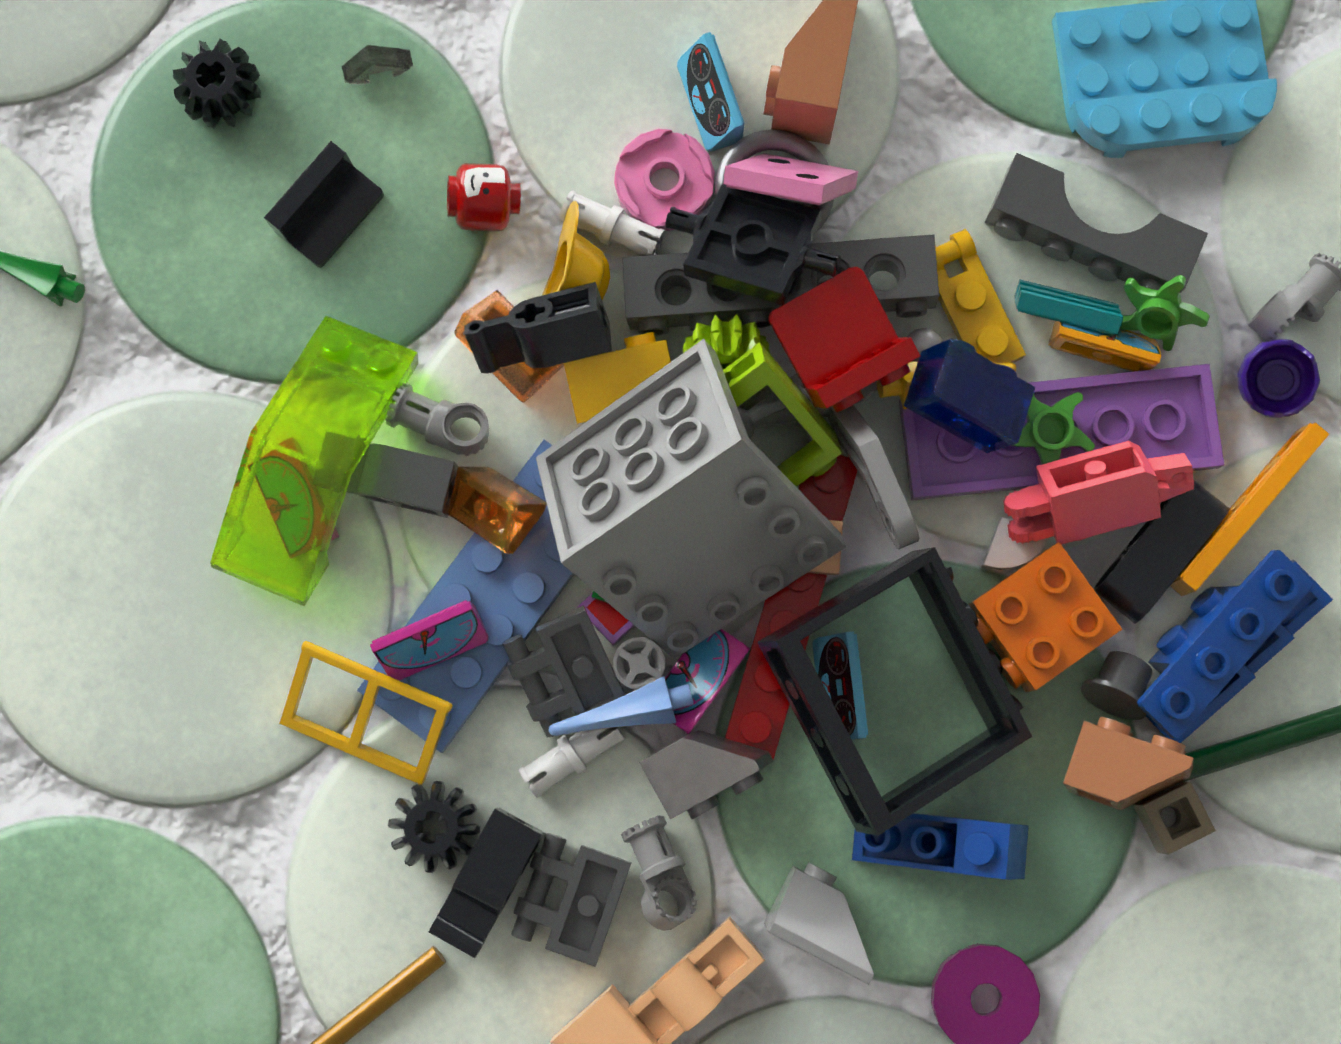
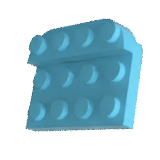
[1052,0,1277,158]

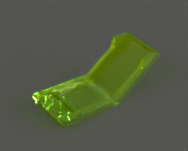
[210,316,419,607]

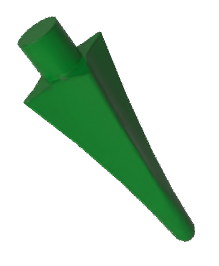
[0,251,85,307]

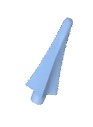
[549,676,694,736]

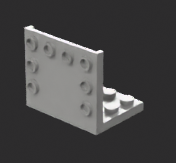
[536,339,846,659]

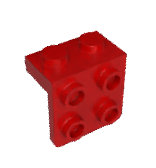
[769,267,921,412]

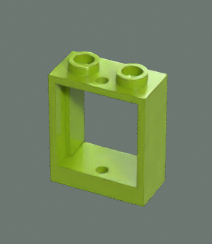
[723,342,842,487]

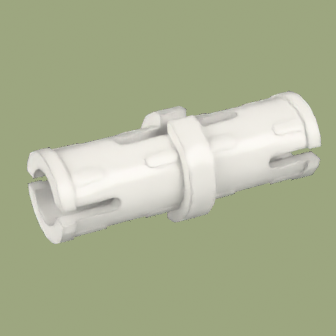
[559,191,665,256]
[518,727,625,798]

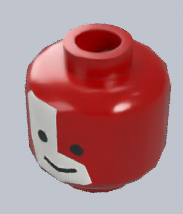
[447,163,521,231]

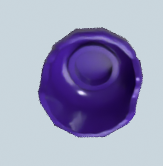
[1237,339,1320,418]

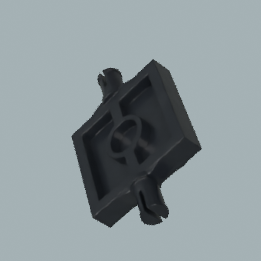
[666,183,841,305]

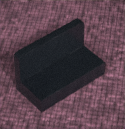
[264,141,384,268]

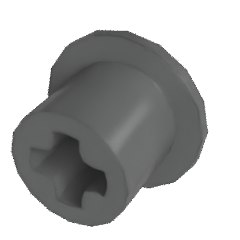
[1081,651,1153,720]

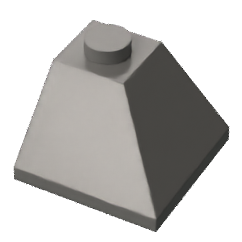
[764,862,874,985]

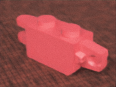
[1003,441,1194,545]

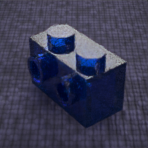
[903,338,1035,453]

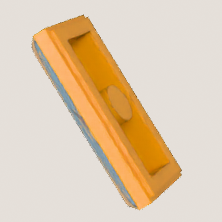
[1048,321,1161,372]

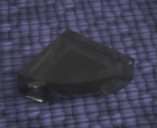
[342,45,413,84]

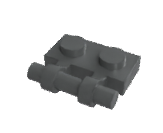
[502,606,625,738]
[511,833,632,967]

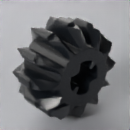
[172,38,261,129]
[388,781,480,873]

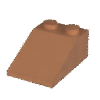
[763,0,858,145]

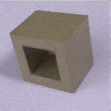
[1133,782,1216,855]

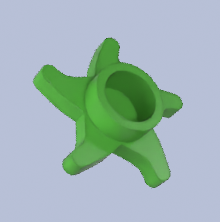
[1120,275,1210,351]
[1002,388,1095,465]

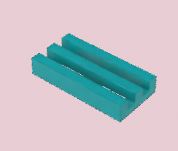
[1014,279,1123,335]

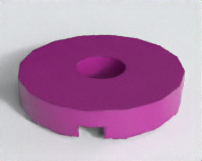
[931,943,1040,1044]

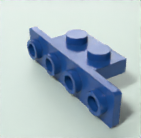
[1137,550,1313,738]

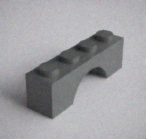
[984,153,1208,293]

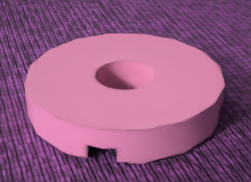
[614,129,715,231]

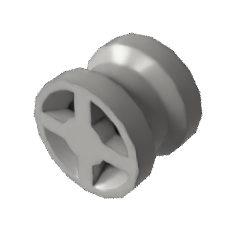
[613,637,666,690]

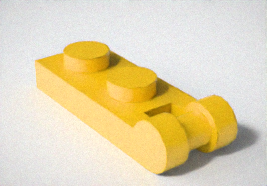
[935,229,1026,364]

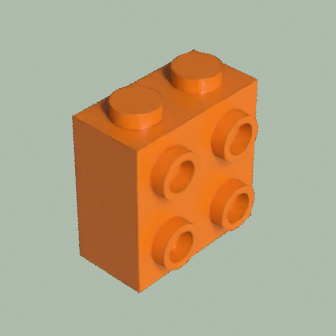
[968,542,1122,692]

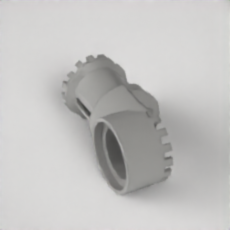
[1248,253,1341,342]
[385,382,489,456]
[621,815,697,931]

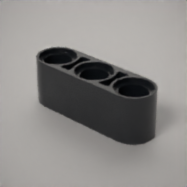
[1093,480,1230,624]

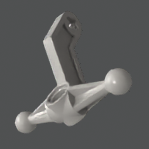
[737,328,944,549]

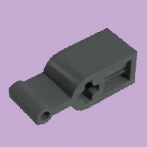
[313,434,460,518]

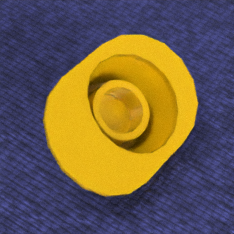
[542,201,611,300]

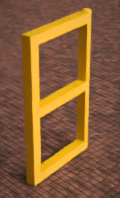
[279,641,453,785]

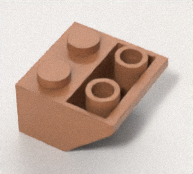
[1063,717,1194,810]

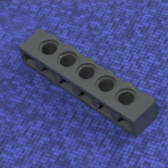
[622,234,939,336]

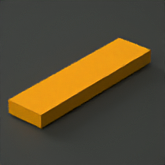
[1170,422,1329,596]

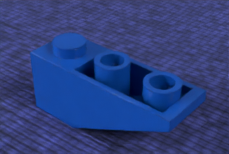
[852,813,1029,880]

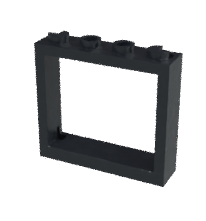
[757,547,1033,836]

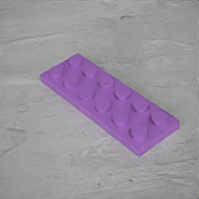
[899,364,1224,501]

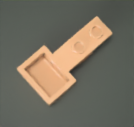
[550,916,765,1044]

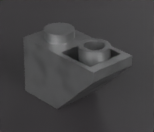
[639,730,773,820]

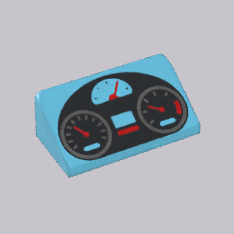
[677,32,744,152]
[812,631,868,740]

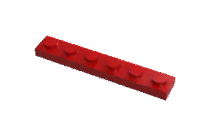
[725,455,858,760]

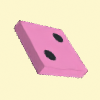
[723,153,858,205]

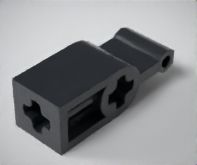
[464,282,612,374]
[429,807,545,958]

